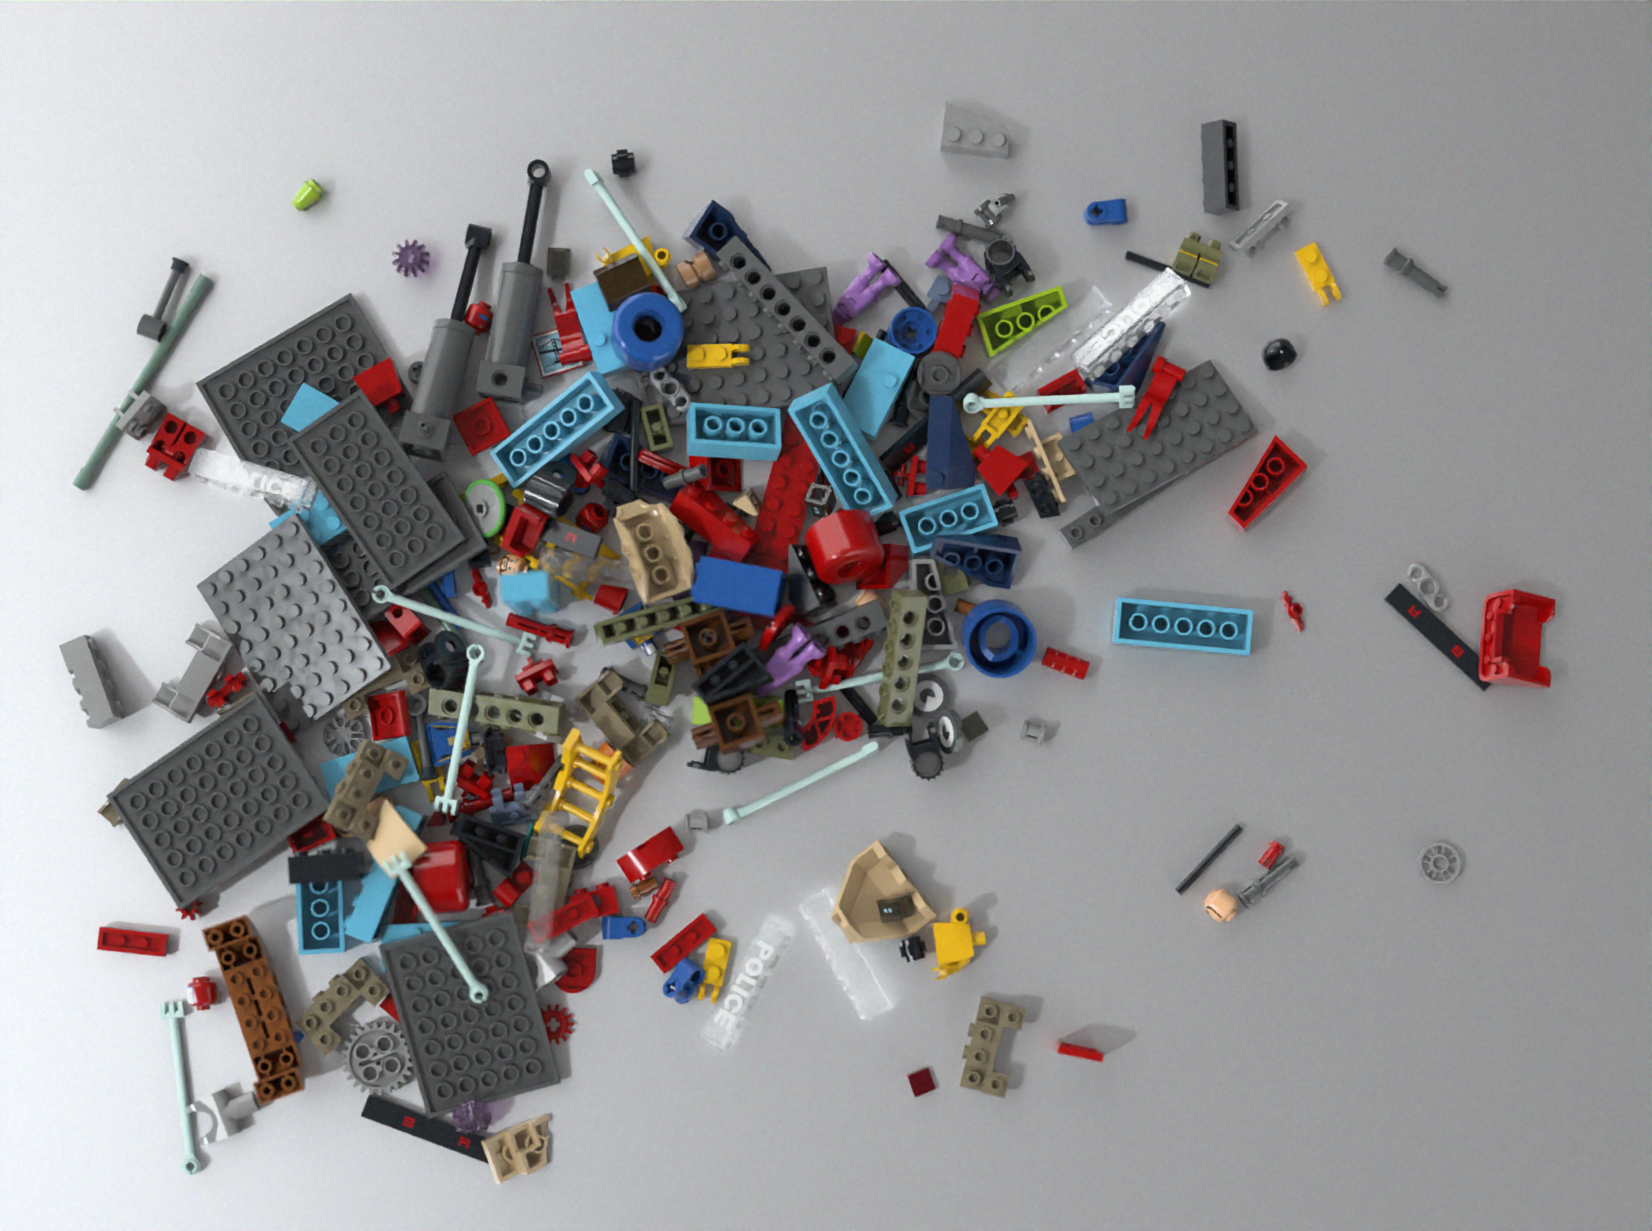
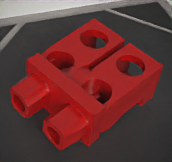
[145,412,210,482]

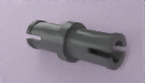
[663,464,708,490]

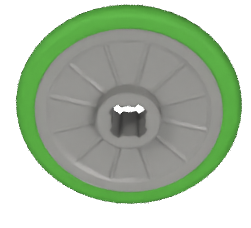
[463,479,506,538]

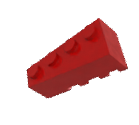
[929,282,982,360]
[1227,435,1308,534]
[669,480,761,563]

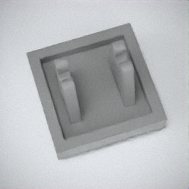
[113,390,166,441]

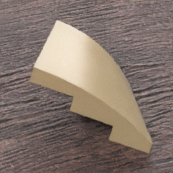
[367,799,428,880]
[481,1114,550,1184]

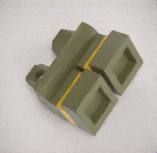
[1171,232,1222,285]

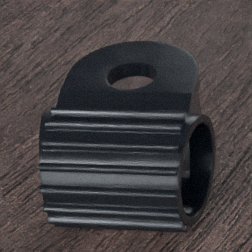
[984,237,1035,298]
[600,387,643,435]
[523,462,577,519]
[418,630,470,691]
[902,721,945,781]
[686,736,746,775]

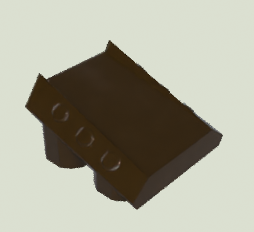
[593,253,653,312]

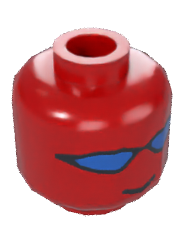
[463,301,493,336]
[575,502,608,535]

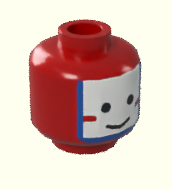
[187,976,218,1011]

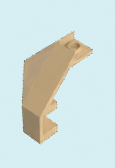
[830,840,937,944]

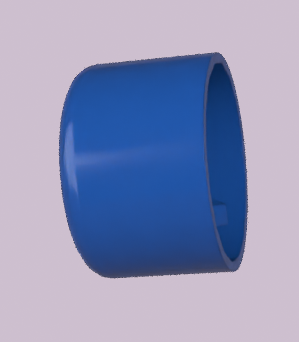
[610,292,684,371]
[961,599,1037,678]

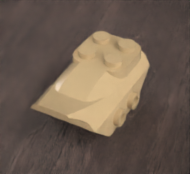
[613,500,694,605]

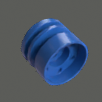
[886,307,937,359]

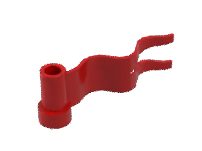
[547,283,593,366]
[1126,355,1187,440]

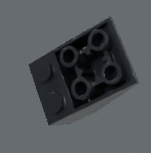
[788,544,838,617]

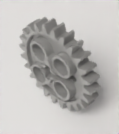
[341,1021,413,1096]

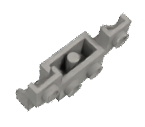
[151,623,235,723]

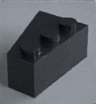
[691,642,775,708]
[450,812,526,878]
[287,848,365,885]

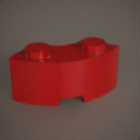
[801,695,836,752]
[616,826,685,883]

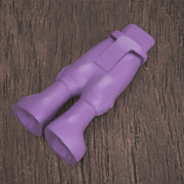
[925,232,1002,304]
[832,252,902,326]
[755,623,827,697]

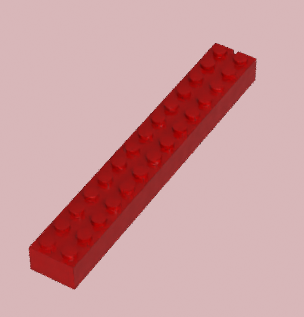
[729,324,857,632]

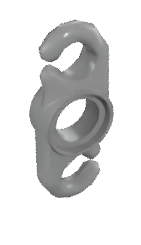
[650,367,692,412]
[1407,563,1449,612]

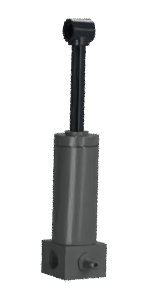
[475,159,551,405]
[398,223,492,463]

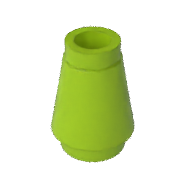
[291,178,324,211]

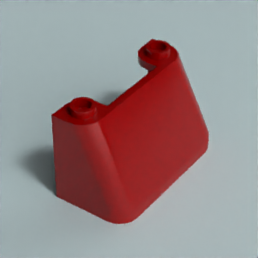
[1478,589,1556,689]

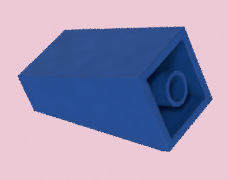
[690,556,787,619]

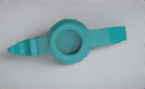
[520,822,535,863]

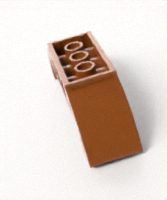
[202,915,305,1105]

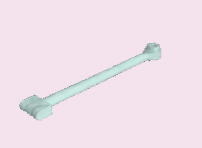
[584,169,687,313]
[963,385,1135,413]
[372,585,539,657]
[434,644,487,816]
[794,652,964,704]
[723,741,880,825]
[383,851,488,1003]
[160,1001,202,1175]

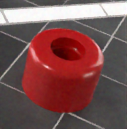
[804,509,885,585]
[413,840,471,916]

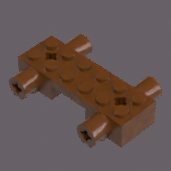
[663,609,784,756]

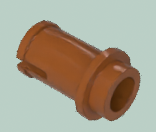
[954,598,980,615]
[629,875,659,900]

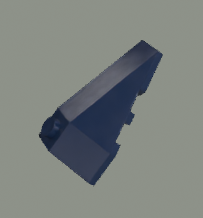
[682,200,772,278]
[1084,318,1166,404]
[926,395,975,490]
[599,433,686,504]
[929,534,1022,589]

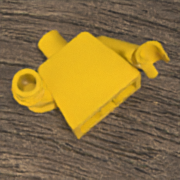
[595,236,671,286]
[932,908,986,981]

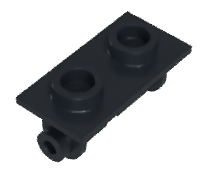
[1023,471,1061,518]
[481,726,508,777]

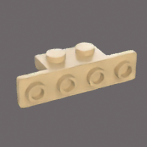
[1024,419,1076,504]

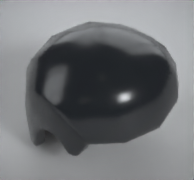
[1261,338,1297,371]

